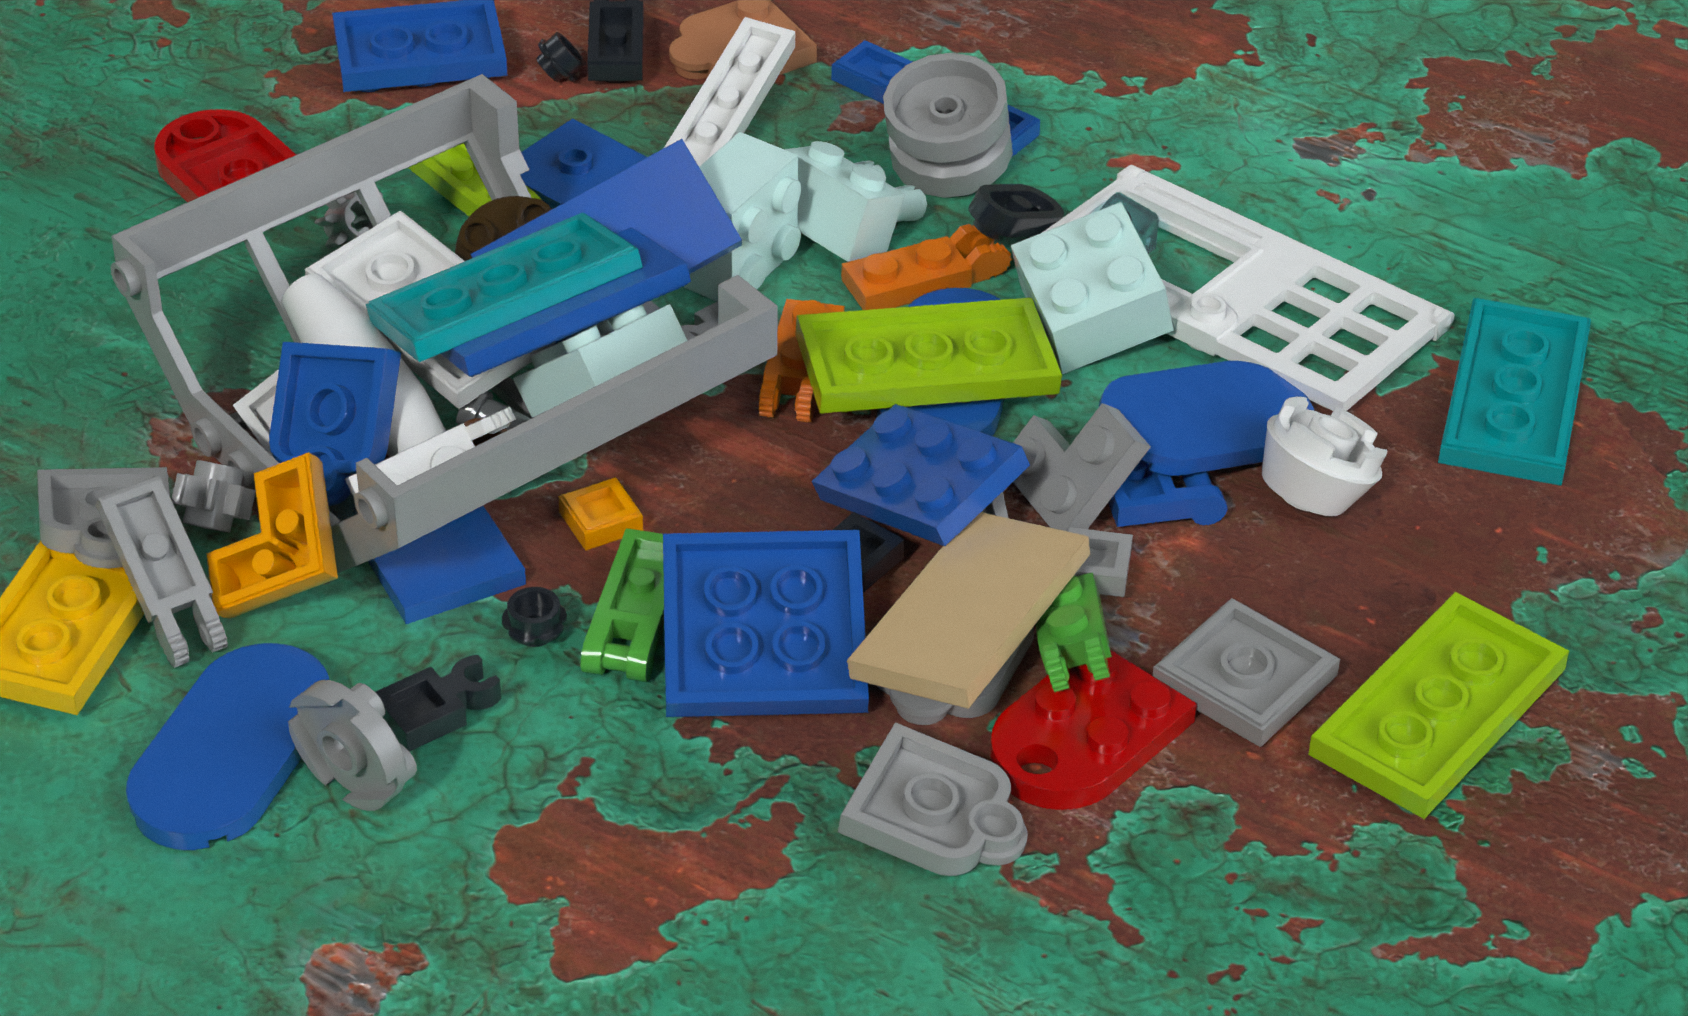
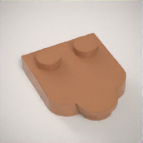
[669,0,817,79]

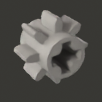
[315,191,383,249]
[171,460,256,533]

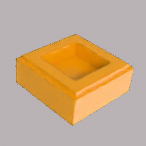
[558,477,643,551]

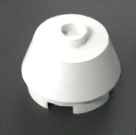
[1262,397,1388,516]

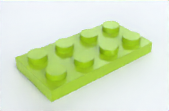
[795,297,1062,413]
[1308,592,1569,819]

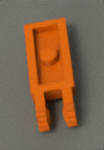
[841,224,1012,310]
[758,299,845,422]

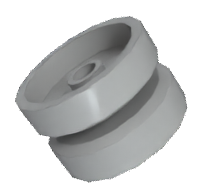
[883,53,1013,198]

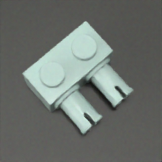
[785,141,927,262]

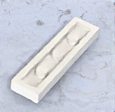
[664,17,795,167]

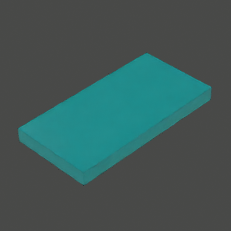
[365,212,643,362]
[1438,298,1591,486]

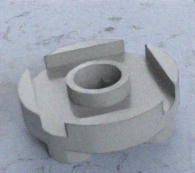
[288,680,417,811]

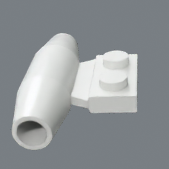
[233,273,446,457]

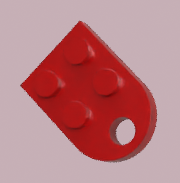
[154,109,297,202]
[990,650,1197,810]

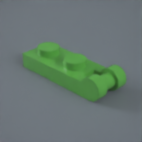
[581,528,664,682]

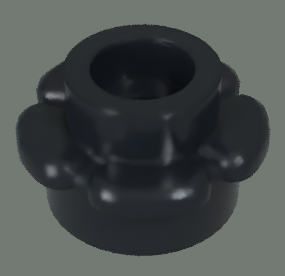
[536,32,586,82]
[502,587,567,647]

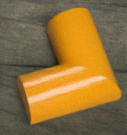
[206,452,338,618]

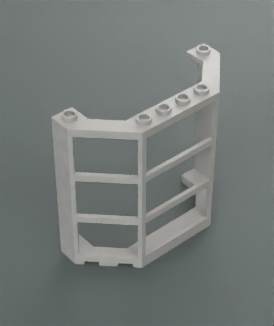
[111,74,778,573]

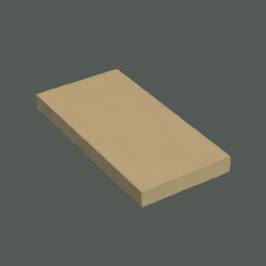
[847,512,1090,709]

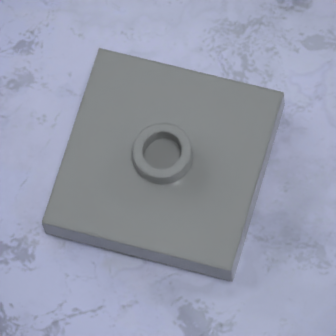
[1153,598,1340,747]

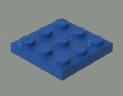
[663,530,869,717]

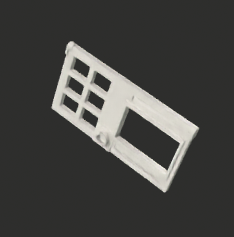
[1042,164,1455,411]

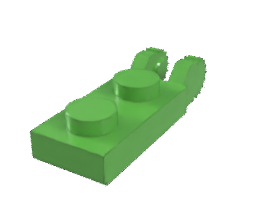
[1035,572,1112,692]

